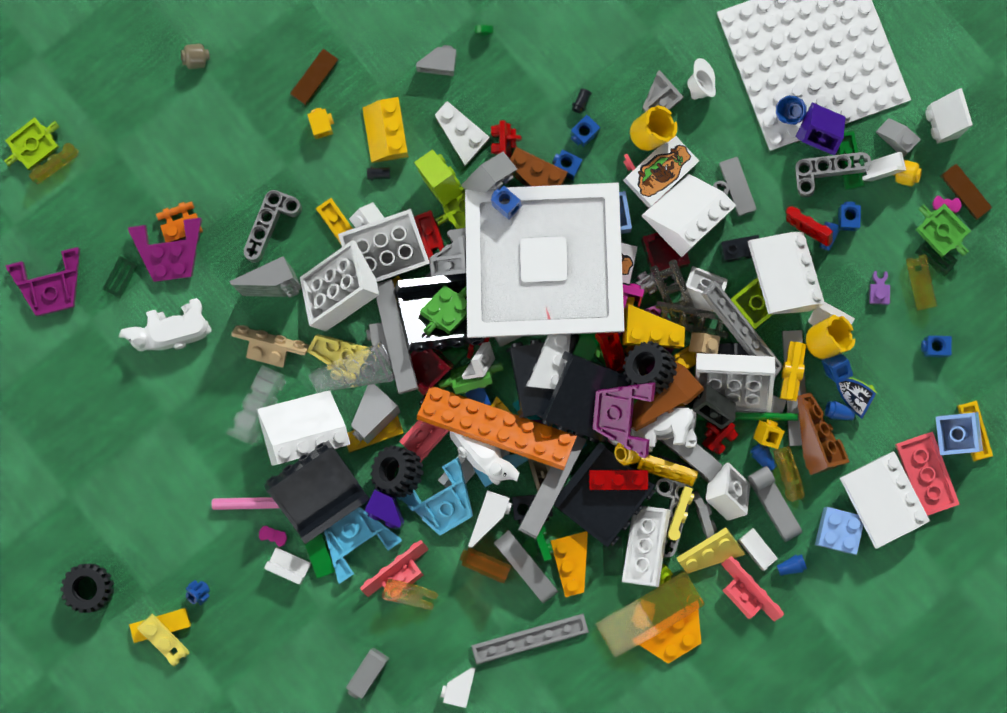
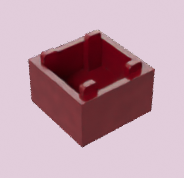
[641,233,690,276]
[410,348,454,395]

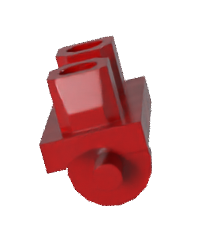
[491,120,522,158]
[702,422,738,455]

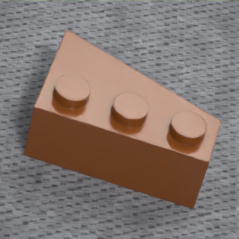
[510,147,568,187]

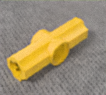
[780,341,807,401]

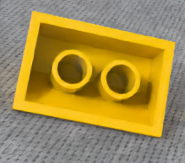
[362,97,409,163]

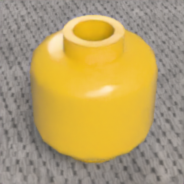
[893,160,922,187]
[614,443,641,465]

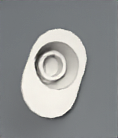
[687,58,716,100]

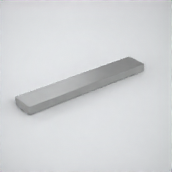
[376,279,418,394]
[701,281,783,377]
[782,330,806,446]
[518,431,587,539]
[471,614,589,665]

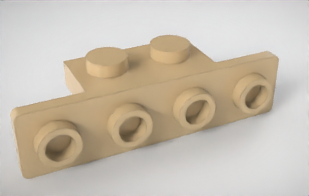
[231,325,309,368]

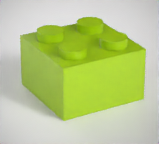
[414,149,462,207]
[731,277,773,329]

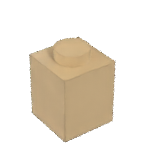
[689,333,720,354]

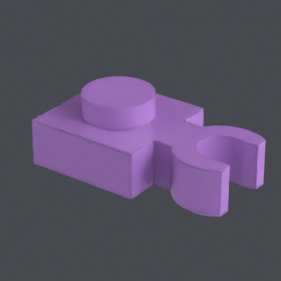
[869,271,890,305]

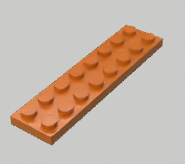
[417,386,577,471]

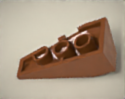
[631,361,704,431]
[797,393,850,475]

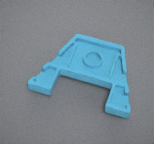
[397,457,473,535]
[324,507,402,584]

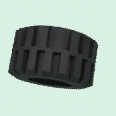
[623,341,677,395]
[370,446,423,498]
[60,564,114,613]

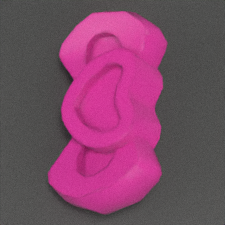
[932,195,962,214]
[259,525,287,547]

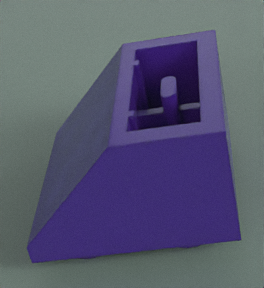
[795,102,846,155]
[364,489,405,529]

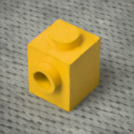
[307,108,334,139]
[753,419,785,449]

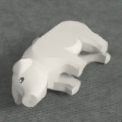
[119,298,212,351]
[609,406,697,452]
[450,431,519,485]

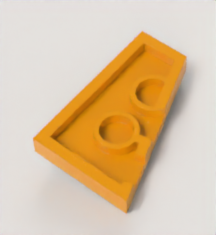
[551,531,588,597]

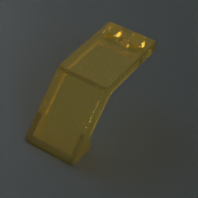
[595,571,705,657]

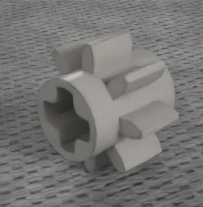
[636,271,659,295]

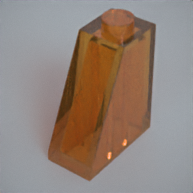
[459,547,512,584]

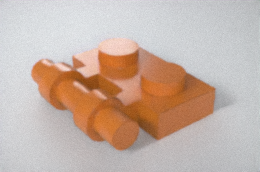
[156,201,203,242]

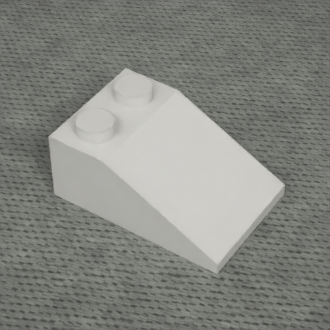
[926,88,973,144]
[468,491,512,548]

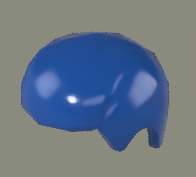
[776,95,807,125]

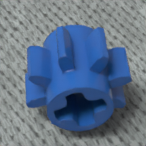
[186,580,210,605]

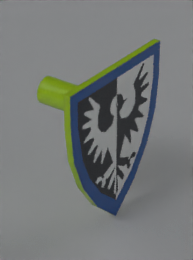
[836,378,878,419]

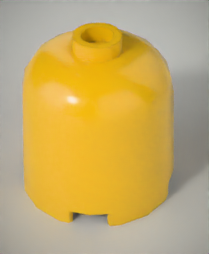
[630,105,677,151]
[805,315,855,359]

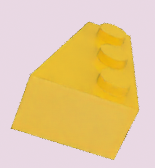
[622,304,685,349]

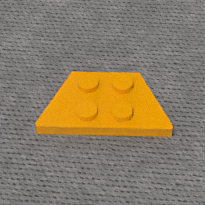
[632,600,701,664]

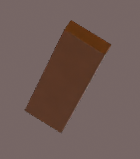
[290,49,339,106]
[941,163,992,220]

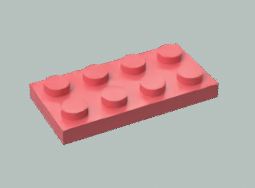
[895,431,960,516]

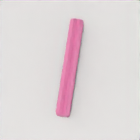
[211,497,279,510]

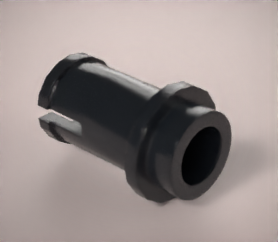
[572,88,592,114]
[367,166,390,181]

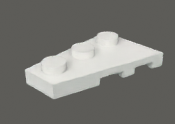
[435,101,490,167]
[526,334,571,390]

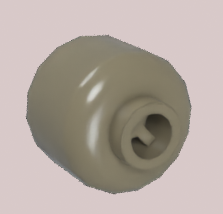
[181,43,210,69]

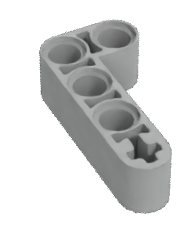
[795,152,871,198]
[244,190,302,263]
[660,437,723,483]
[747,466,802,542]
[655,478,690,557]
[494,530,558,604]

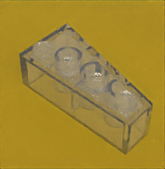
[308,341,395,392]
[226,365,286,446]

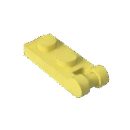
[667,486,694,540]
[137,613,190,667]

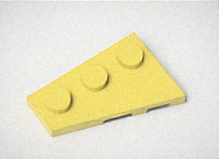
[307,334,374,382]
[677,528,746,574]

